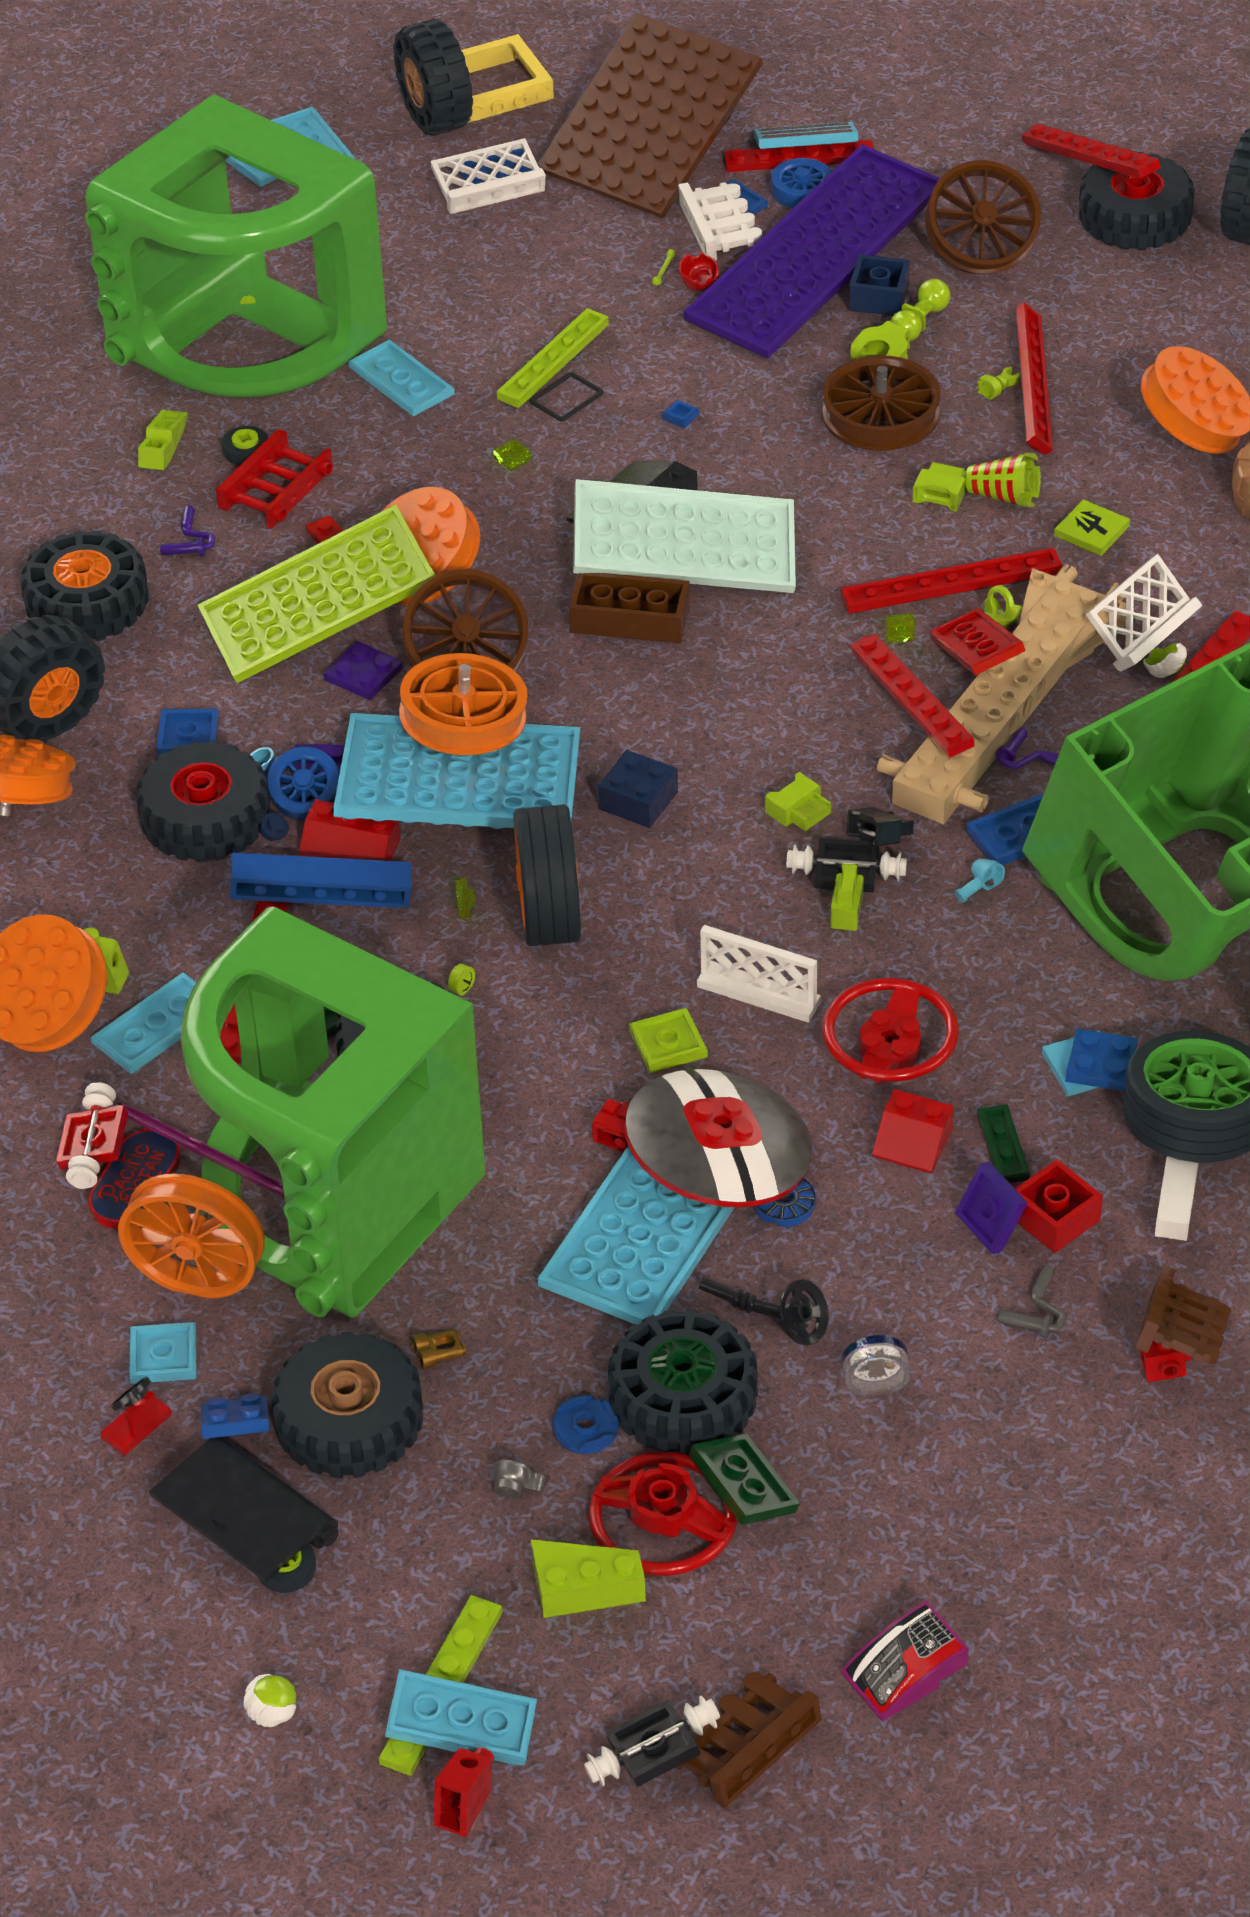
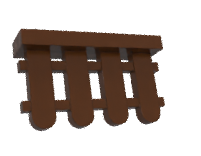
[1135,1265,1231,1364]
[675,1672,822,1808]

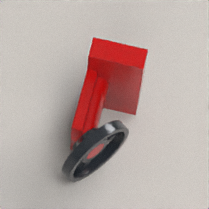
[100,1376,172,1456]

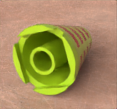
[962,453,1041,508]

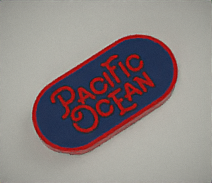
[88,1129,181,1229]

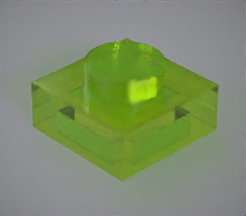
[494,439,532,471]
[885,613,915,644]
[455,877,476,919]

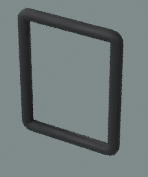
[529,372,604,421]

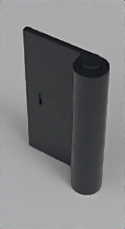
[149,1437,339,1582]

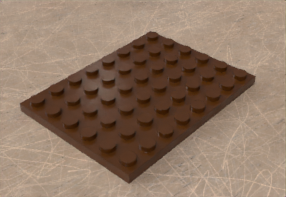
[537,13,763,218]

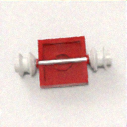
[56,1082,128,1189]

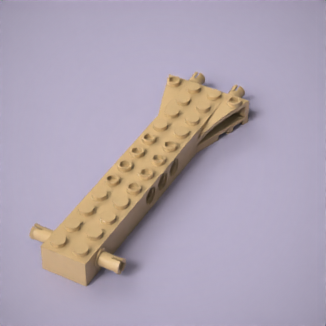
[877,564,1126,824]

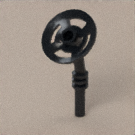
[699,1278,829,1345]

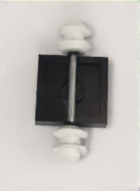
[787,838,907,893]
[584,1696,720,1787]

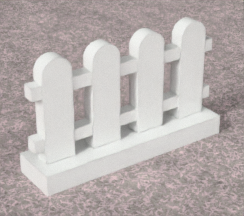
[678,182,762,260]

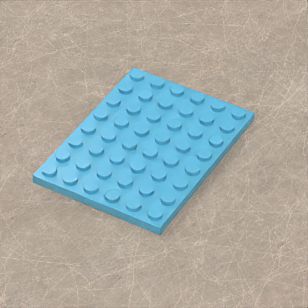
[334,713,580,829]

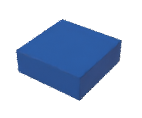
[662,400,699,429]

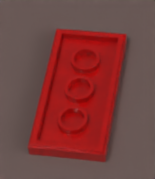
[929,608,1026,676]

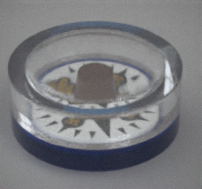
[842,1335,911,1396]

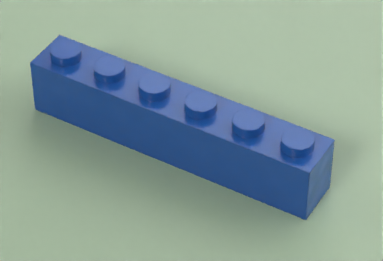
[230,853,411,908]

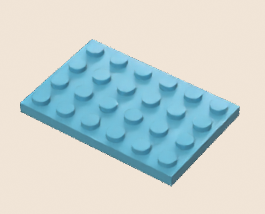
[538,1146,735,1325]

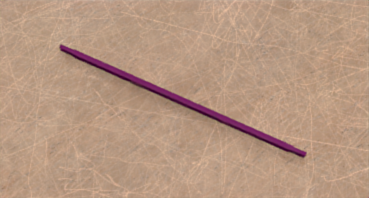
[119,1102,285,1198]

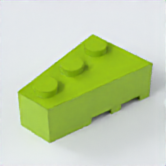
[531,1539,646,1618]

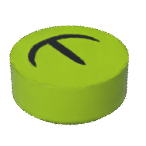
[448,964,475,996]

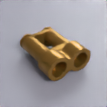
[411,1329,466,1370]

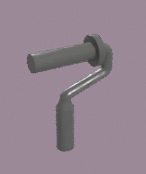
[998,1265,1067,1338]

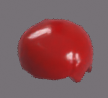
[679,252,719,291]

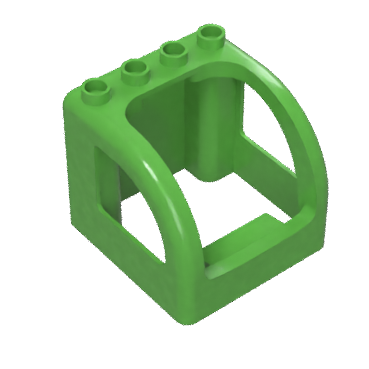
[85,94,387,398]
[1022,643,1250,982]
[181,907,486,1318]

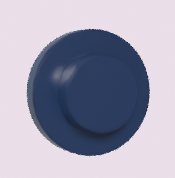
[260,812,289,841]

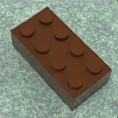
[569,573,690,643]

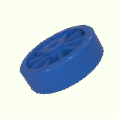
[771,158,832,208]
[267,747,340,820]

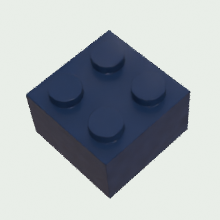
[849,254,910,316]
[598,750,678,828]

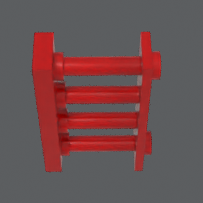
[216,429,334,529]

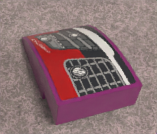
[841,1600,969,1722]

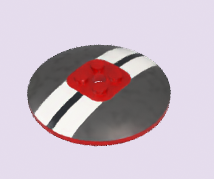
[625,1069,812,1208]

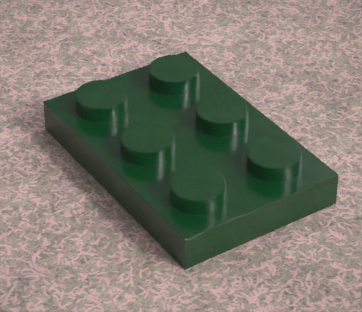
[689,1433,800,1525]

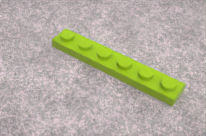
[497,308,609,408]
[379,1595,503,1776]

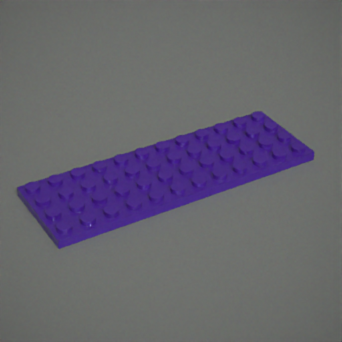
[683,144,940,359]

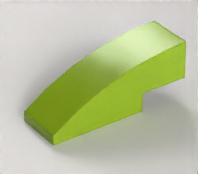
[138,410,188,470]

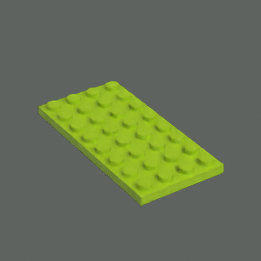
[198,505,436,683]

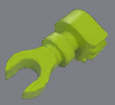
[976,367,1021,400]

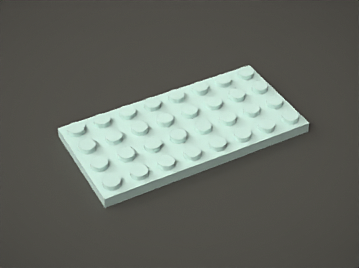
[573,479,796,593]

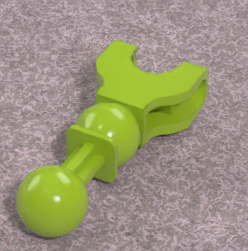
[850,279,951,360]

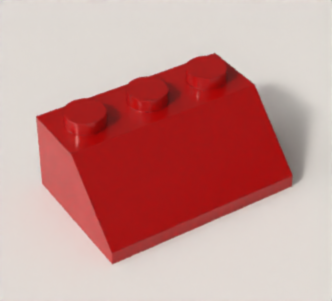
[298,799,401,861]

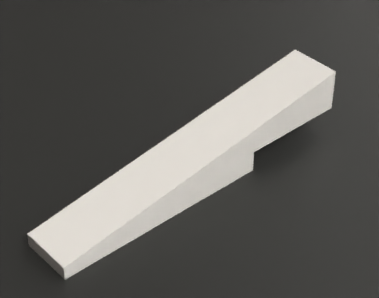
[1155,1156,1199,1241]

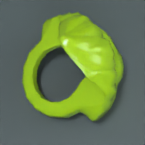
[984,585,1023,628]

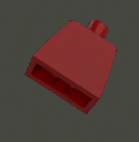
[434,1747,494,1837]

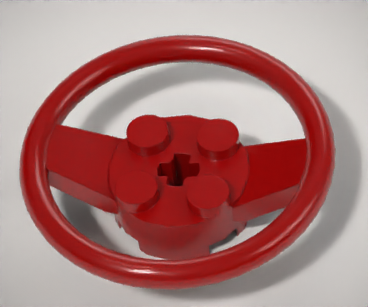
[822,978,959,1084]
[588,1451,737,1576]

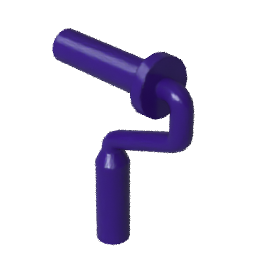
[160,506,216,556]
[995,728,1059,769]

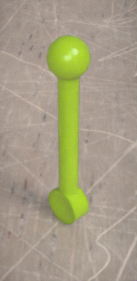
[652,249,675,286]

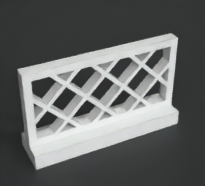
[431,138,546,214]
[1085,554,1202,672]
[697,925,821,1023]

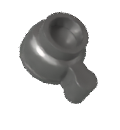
[493,1460,546,1499]

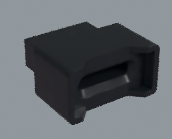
[846,807,914,847]

